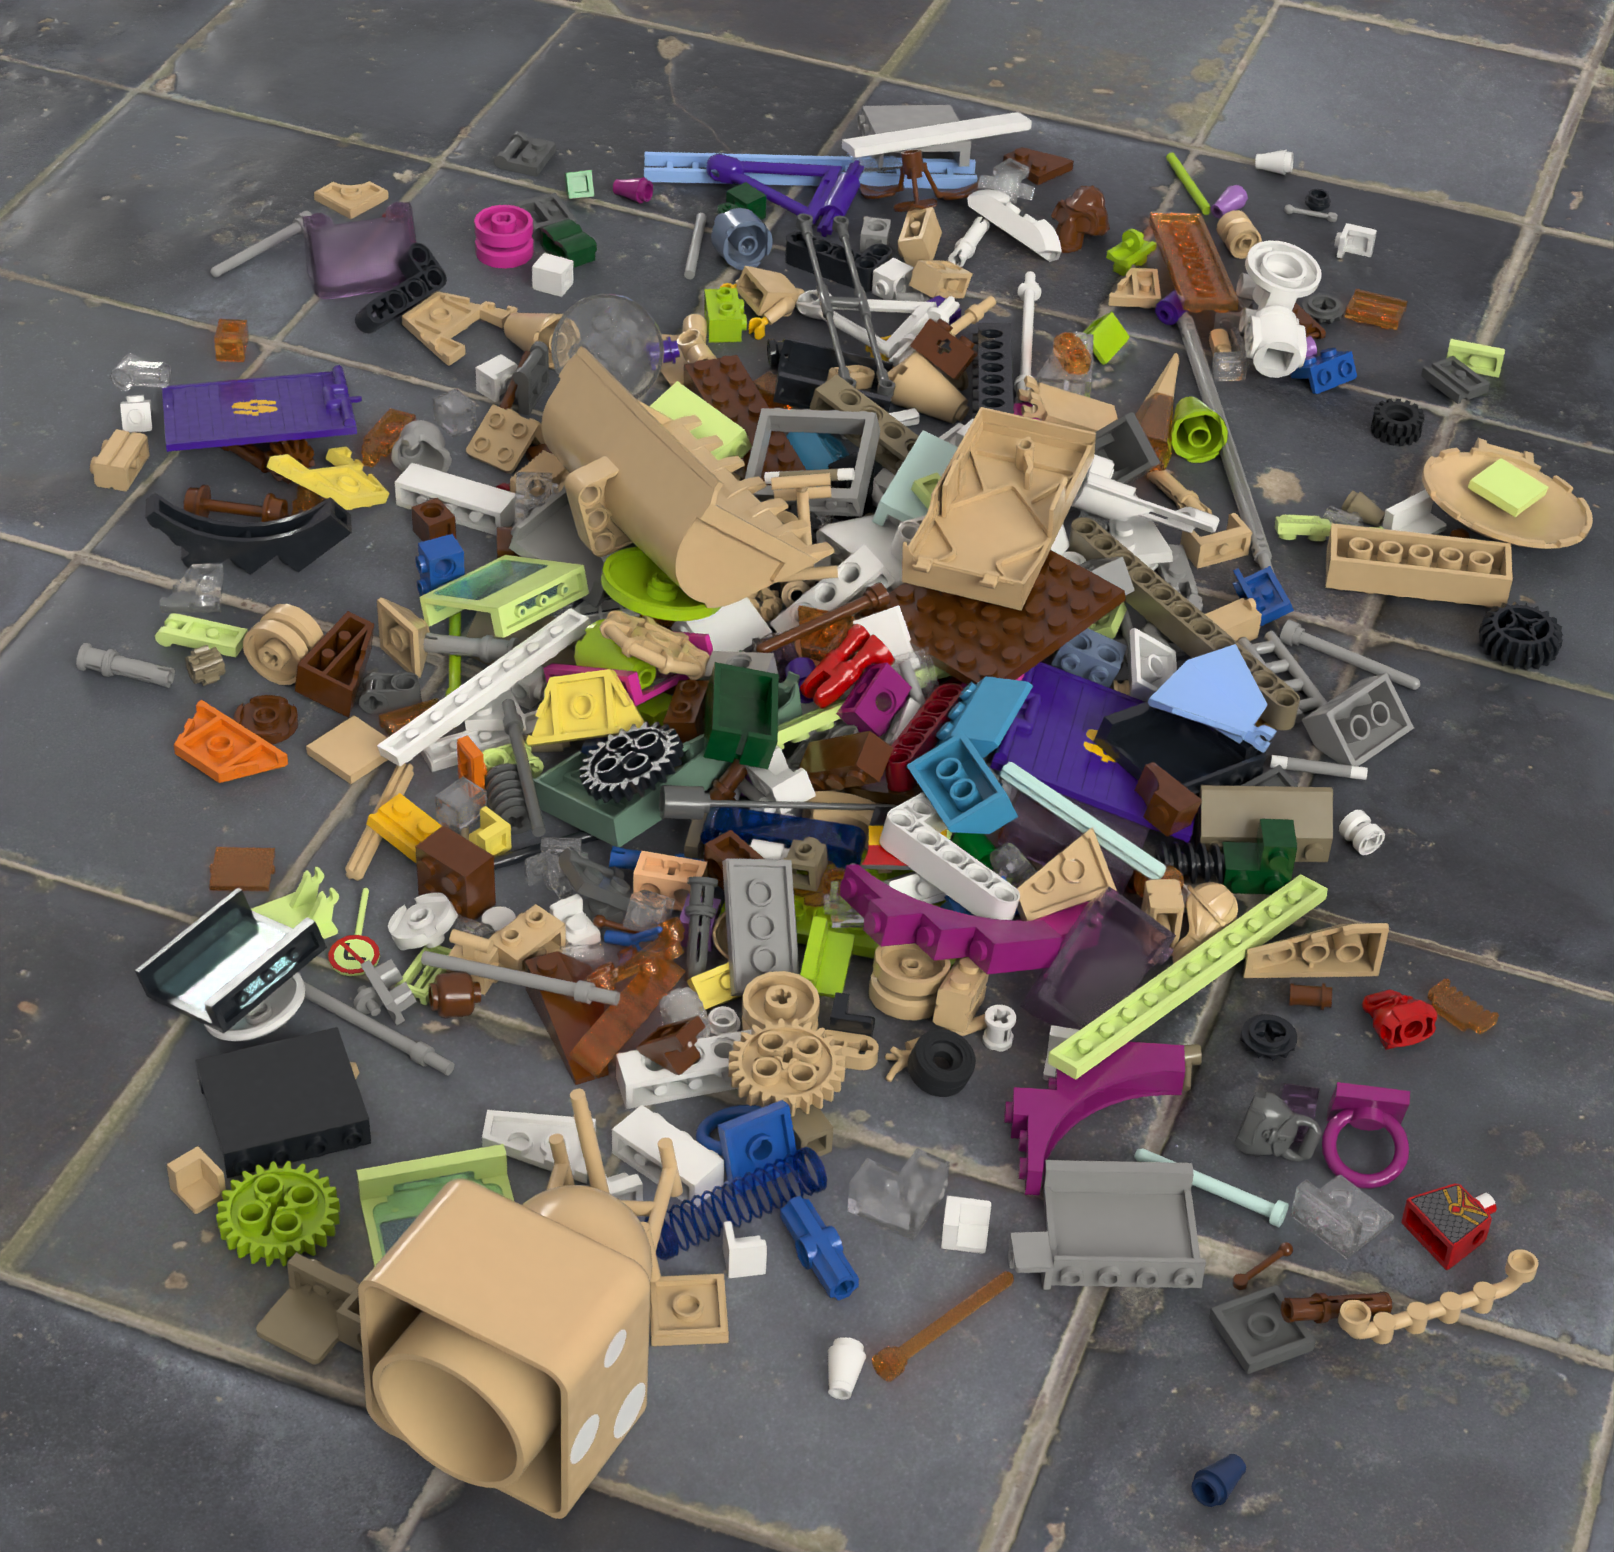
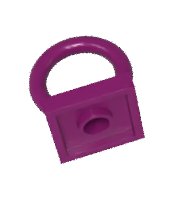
[1322,1082,1410,1189]

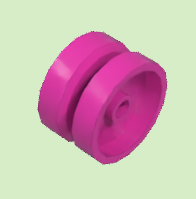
[474,205,534,269]

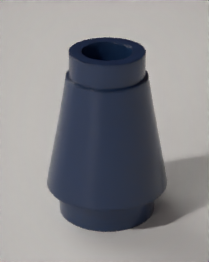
[1191,1454,1246,1507]

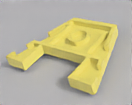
[266,447,389,510]

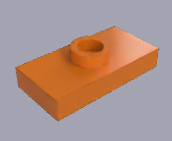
[457,735,487,806]

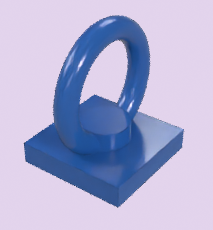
[696,1100,800,1195]

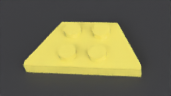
[526,669,644,746]

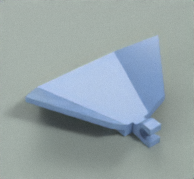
[1148,644,1277,753]

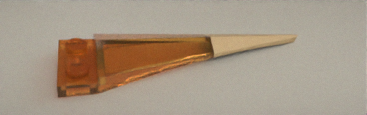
[1135,353,1179,472]

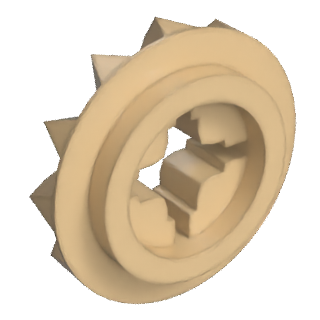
[748,586,783,622]

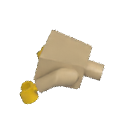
[720,266,804,340]

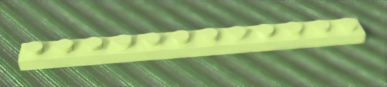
[1048,874,1328,1080]

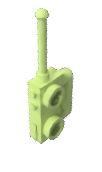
[1275,515,1384,541]

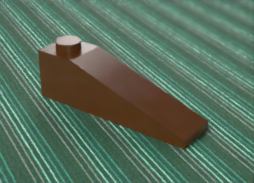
[525,951,609,1085]

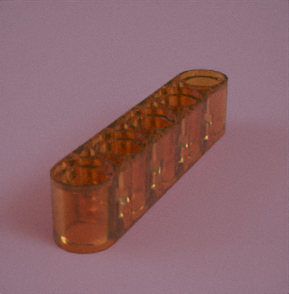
[568,950,686,1078]

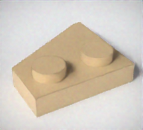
[1108,268,1161,309]

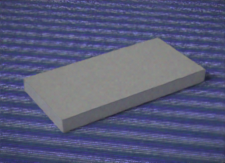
[722,858,799,996]

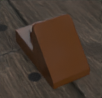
[636,1015,706,1075]

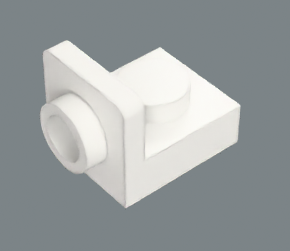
[550,894,601,954]

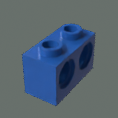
[415,534,465,596]

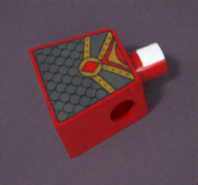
[1401,1183,1497,1271]

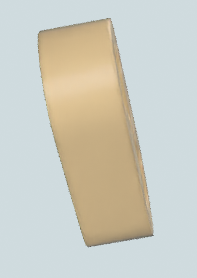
[827,365,875,390]
[824,1030,879,1070]

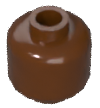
[428,972,481,1018]

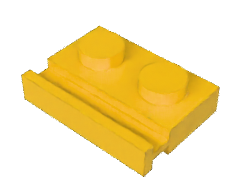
[366,793,442,863]

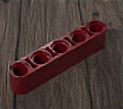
[885,684,963,792]

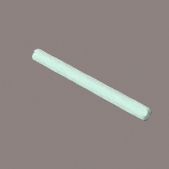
[1000,762,1166,880]

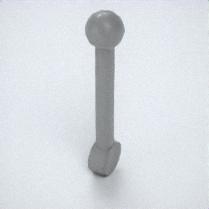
[1284,204,1338,222]

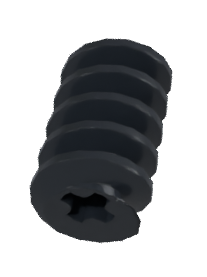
[1154,841,1224,884]

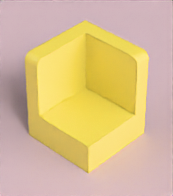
[469,806,512,856]

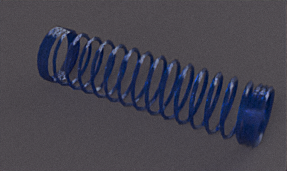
[644,1147,828,1261]

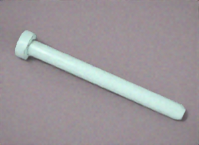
[1134,1148,1289,1227]

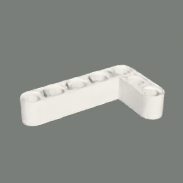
[879,792,1020,920]

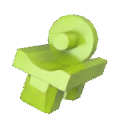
[1106,229,1157,276]

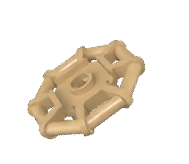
[600,610,710,680]

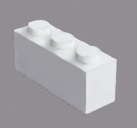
[612,1105,724,1210]

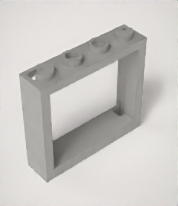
[745,408,881,517]

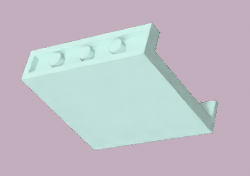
[872,430,958,526]

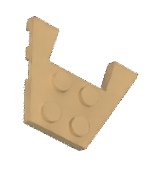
[402,291,517,366]

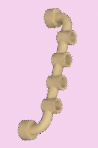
[1338,1250,1538,1344]

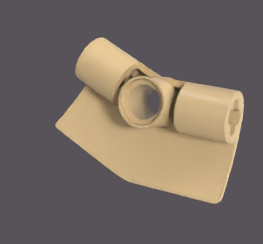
[655,314,716,386]

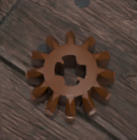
[264,439,315,485]

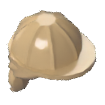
[1172,882,1238,963]

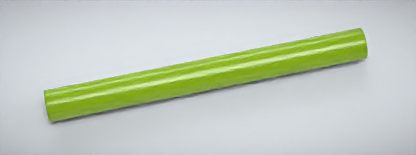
[1166,153,1211,215]

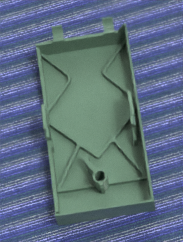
[533,650,803,847]

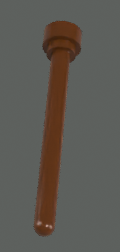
[756,582,890,653]

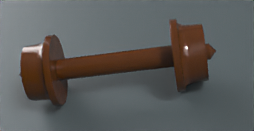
[183,484,290,522]

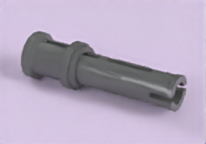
[684,877,718,982]

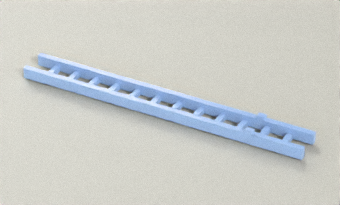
[644,152,978,189]

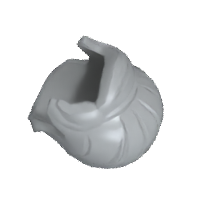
[391,420,452,473]

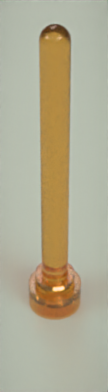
[872,1271,1014,1382]

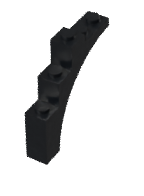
[145,493,352,577]

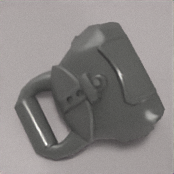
[1234,1090,1322,1162]

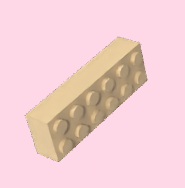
[1325,523,1513,608]

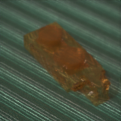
[361,408,416,468]

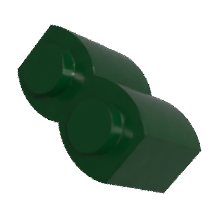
[540,219,597,268]

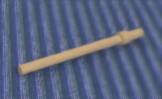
[887,296,996,381]

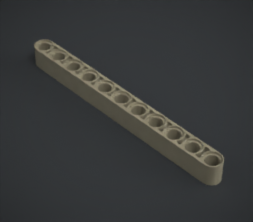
[1068,517,1300,730]

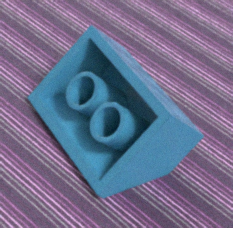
[786,432,850,487]
[933,676,1033,758]
[906,731,1018,834]

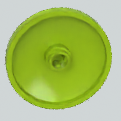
[601,547,721,621]

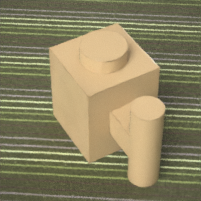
[446,929,502,995]

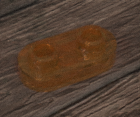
[1053,332,1091,375]

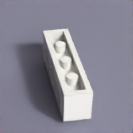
[770,544,895,652]
[616,1029,752,1109]

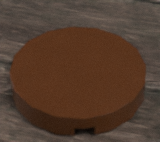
[234,695,299,744]

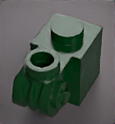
[717,182,767,220]

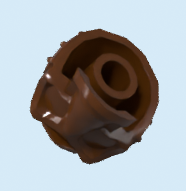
[1051,185,1110,253]

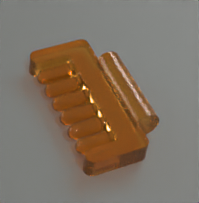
[1427,979,1499,1034]

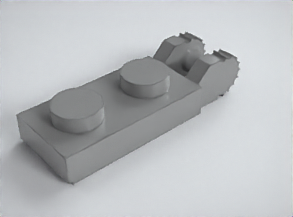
[1157,544,1198,596]

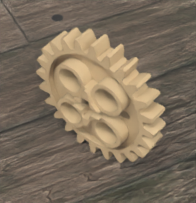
[728,1018,846,1116]

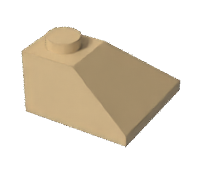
[377,598,430,678]

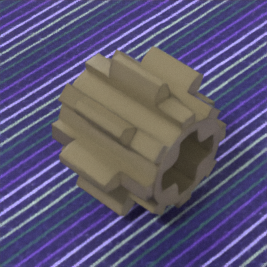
[185,645,226,686]

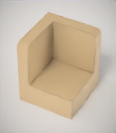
[167,1146,226,1214]

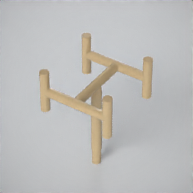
[771,473,838,591]
[546,1089,683,1282]

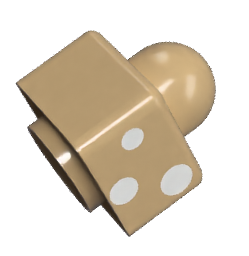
[358,1179,652,1519]

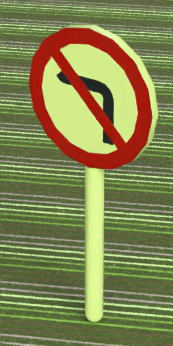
[328,888,380,976]

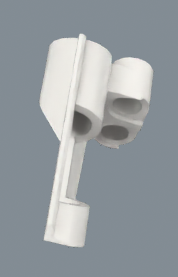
[1071,454,1220,533]

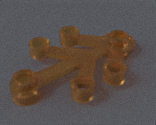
[585,917,685,991]

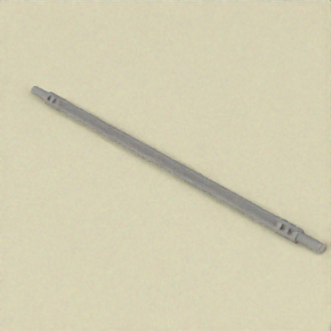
[1177,312,1275,574]

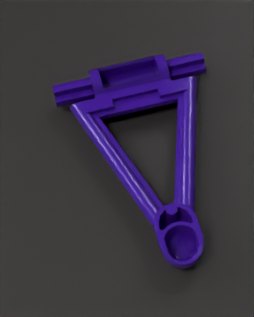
[706,154,864,237]

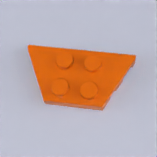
[174,700,288,783]

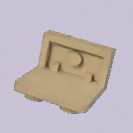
[466,404,545,473]

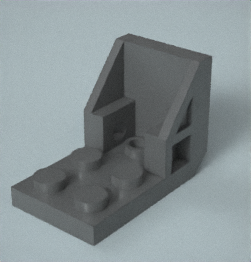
[1068,412,1160,514]

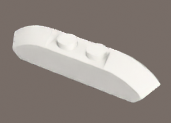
[968,190,1062,262]

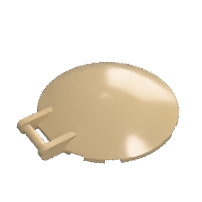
[1422,438,1593,549]

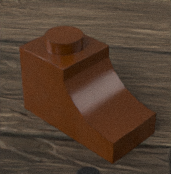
[1134,762,1202,837]

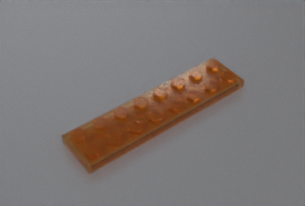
[1149,213,1239,313]

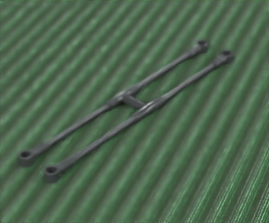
[796,213,895,397]

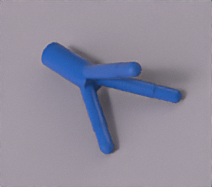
[604,926,678,972]

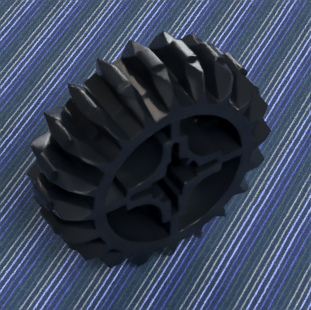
[1479,602,1563,671]

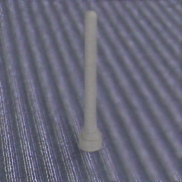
[210,210,317,277]
[1279,619,1420,690]

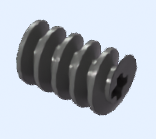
[485,763,531,835]

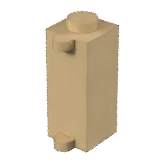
[1205,598,1262,641]

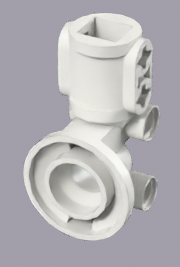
[1236,241,1321,378]

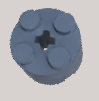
[711,208,773,270]

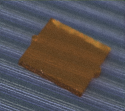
[209,847,276,891]

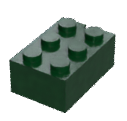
[703,662,779,769]

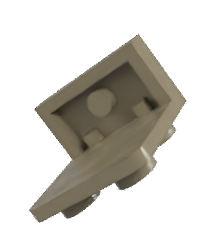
[256,1253,359,1364]

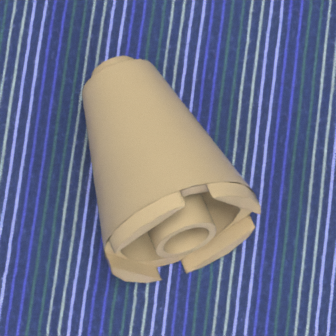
[504,313,578,369]
[891,353,969,424]

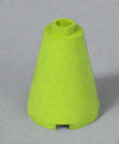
[1170,397,1228,463]
[574,619,656,690]

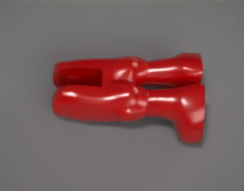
[800,624,895,709]

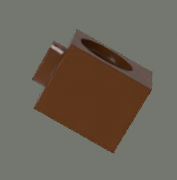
[411,498,456,541]

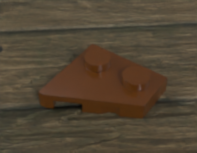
[1003,147,1074,185]

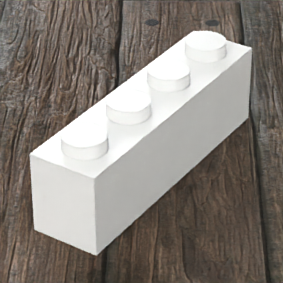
[395,463,517,536]

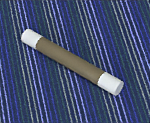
[764,468,855,484]

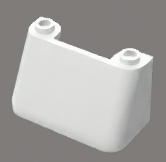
[816,514,904,593]

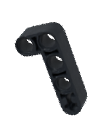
[785,231,892,292]
[355,243,447,334]

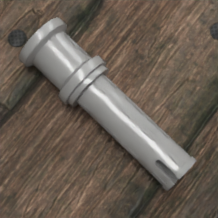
[423,633,520,663]
[76,643,175,688]

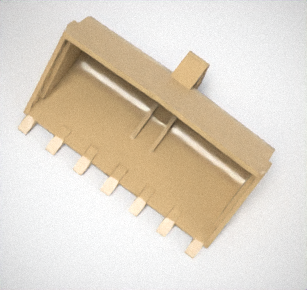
[542,346,834,608]

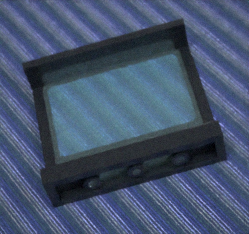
[134,888,327,1033]

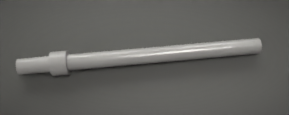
[421,951,620,1006]
[303,981,455,1076]

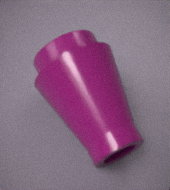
[613,177,653,203]

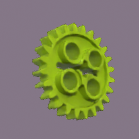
[216,1161,340,1267]

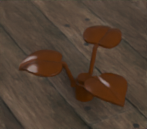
[860,149,981,212]

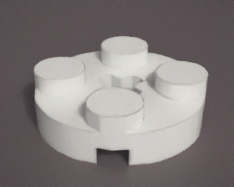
[388,893,458,950]

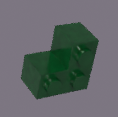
[1221,819,1298,895]

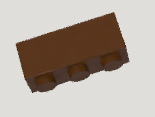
[798,731,893,792]

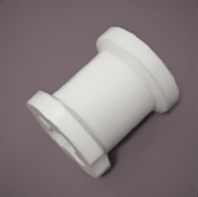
[982,1005,1016,1052]

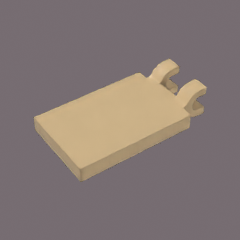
[1017,375,1118,432]

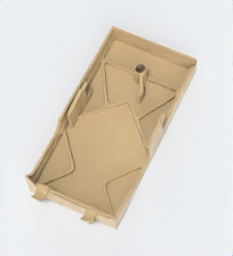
[902,407,1096,611]

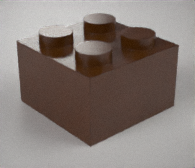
[415,825,496,926]

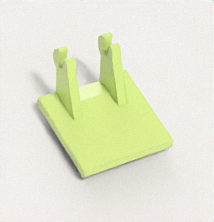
[251,867,339,949]

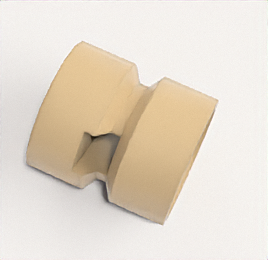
[1216,210,1262,259]

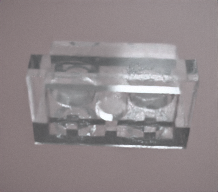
[1291,1175,1394,1259]

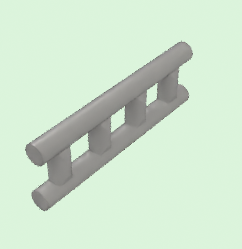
[1237,631,1327,723]

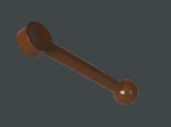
[593,914,661,944]
[1233,1242,1293,1290]

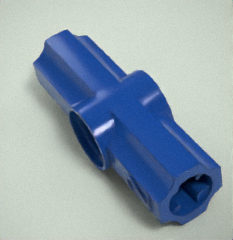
[780,1196,859,1300]

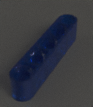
[700,807,867,869]

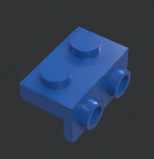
[1291,348,1357,394]
[1232,566,1294,626]

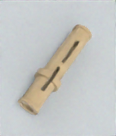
[1147,464,1212,514]

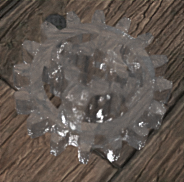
[978,171,1035,204]

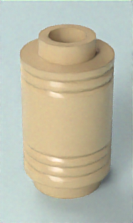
[780,581,810,608]

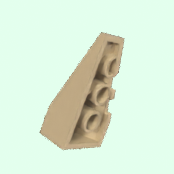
[1243,923,1389,978]

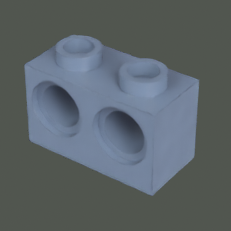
[1051,628,1127,688]

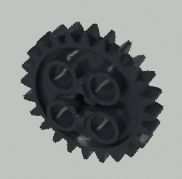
[579,721,685,803]

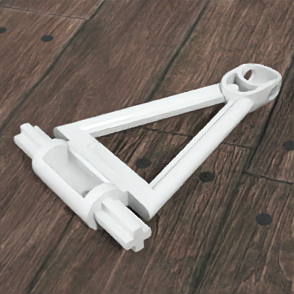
[796,289,960,367]

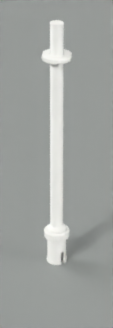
[1014,271,1042,403]

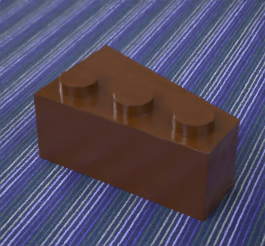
[295,611,375,718]

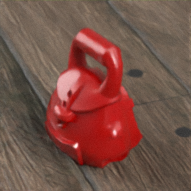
[1362,989,1437,1050]

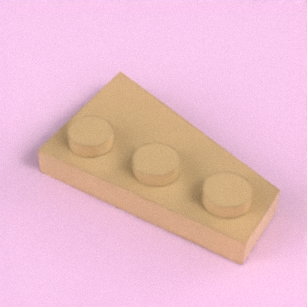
[1016,827,1117,921]

